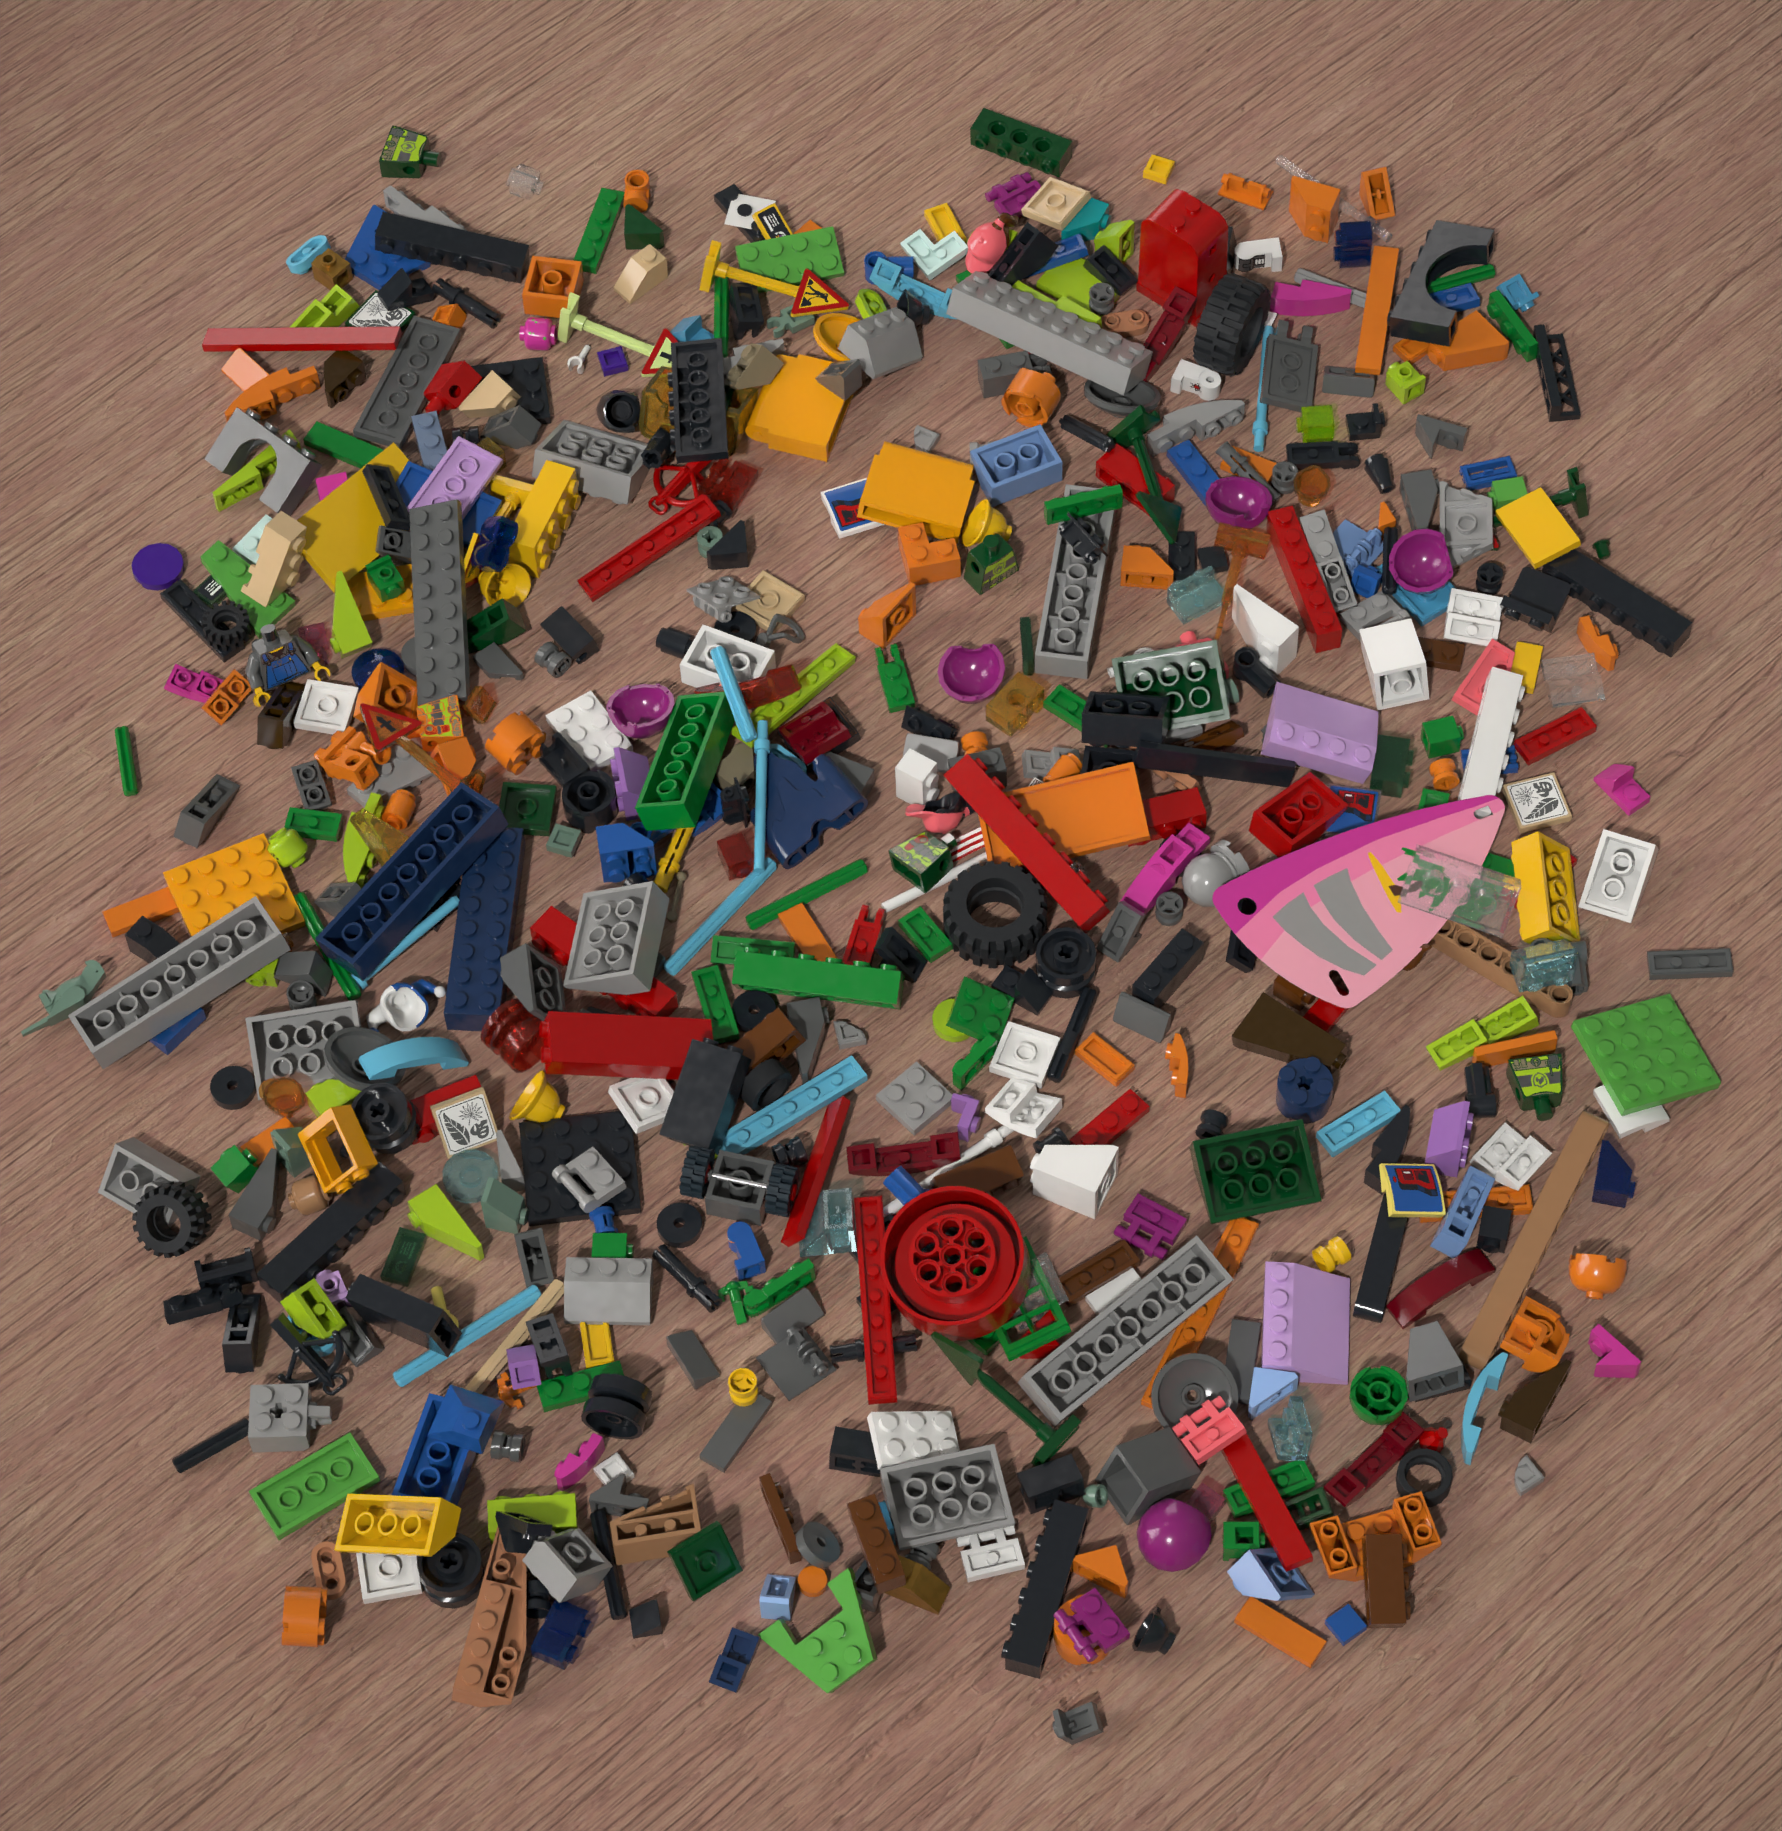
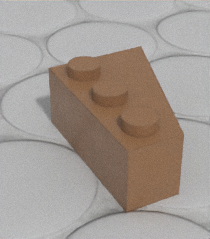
[610,1483,701,1565]

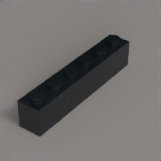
[375,212,529,283]
[1542,549,1692,657]
[257,1161,406,1306]
[1001,1500,1089,1679]

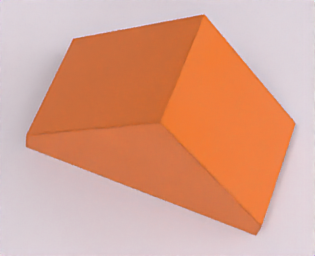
[1359,167,1395,221]
[1073,1545,1128,1599]

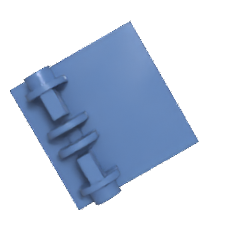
[1333,519,1383,577]

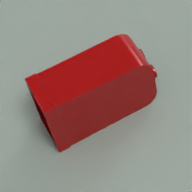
[1136,189,1228,328]

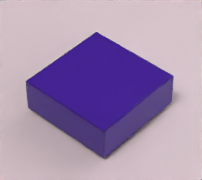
[597,346,629,377]

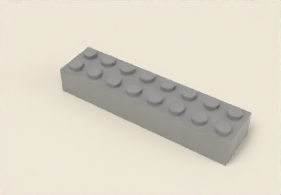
[946,271,1153,396]
[1035,484,1117,679]
[68,896,291,1069]
[1018,1235,1234,1428]

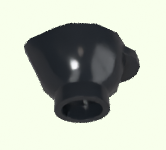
[897,289,930,328]
[1132,1606,1176,1655]

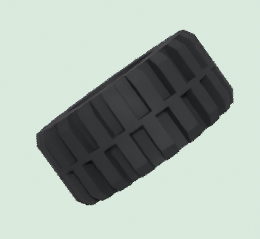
[1193,273,1271,377]
[943,861,1047,969]

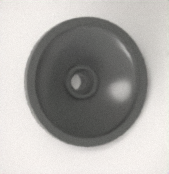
[1084,380,1161,418]
[323,1027,406,1091]
[1151,1353,1238,1439]

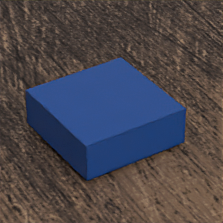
[1325,1604,1367,1646]

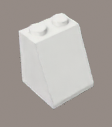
[1359,618,1429,711]
[1030,1145,1119,1219]

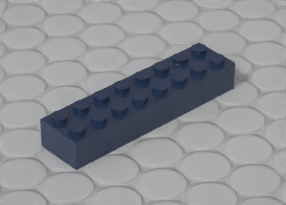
[315,782,508,981]
[444,827,526,1032]

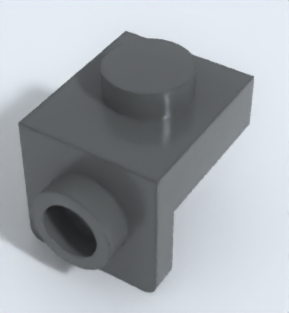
[1052,1701,1104,1745]

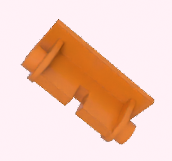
[1218,172,1273,210]

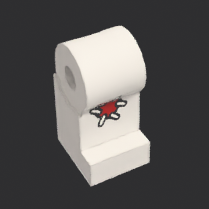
[1170,359,1221,401]

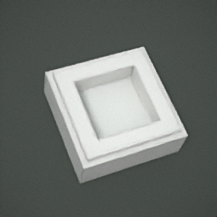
[593,1453,634,1485]

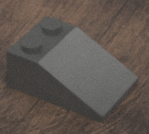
[500,943,566,1021]

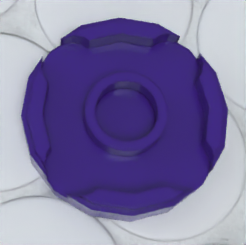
[131,543,185,591]

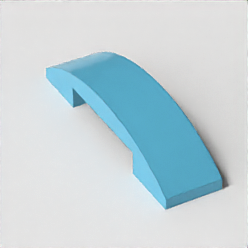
[869,257,958,320]
[359,1037,469,1080]
[1461,1352,1508,1465]

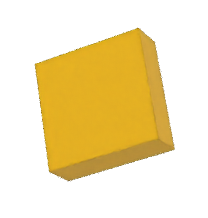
[1143,154,1175,185]

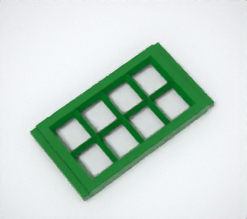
[973,1236,1072,1362]

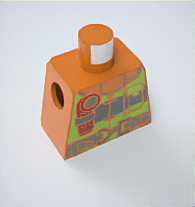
[403,695,464,752]

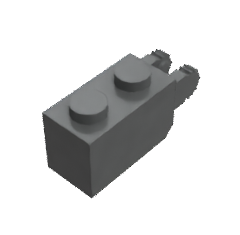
[978,351,1053,398]

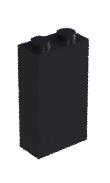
[659,1037,751,1155]
[345,1274,462,1357]

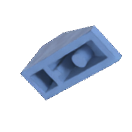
[1430,1166,1495,1258]

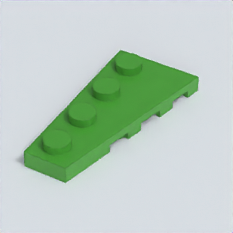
[200,540,296,639]

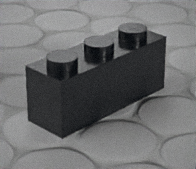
[1132,928,1204,1009]

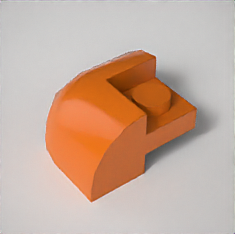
[1500,1296,1570,1373]

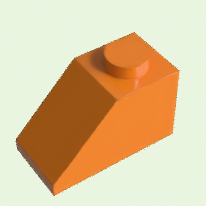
[1120,545,1174,590]
[430,737,476,796]

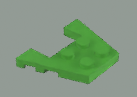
[758,1568,877,1693]

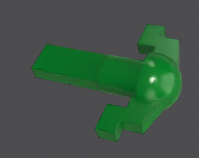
[718,1281,754,1325]

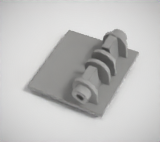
[687,576,760,623]

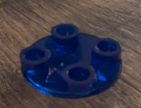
[351,648,404,690]

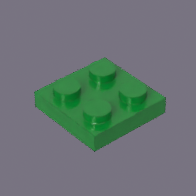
[946,976,1015,1046]

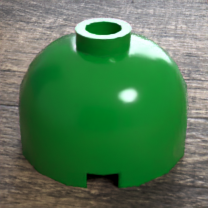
[1349,1366,1408,1426]

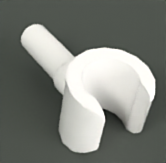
[567,345,590,374]

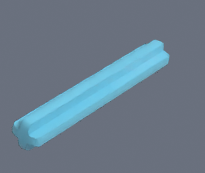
[710,646,757,742]

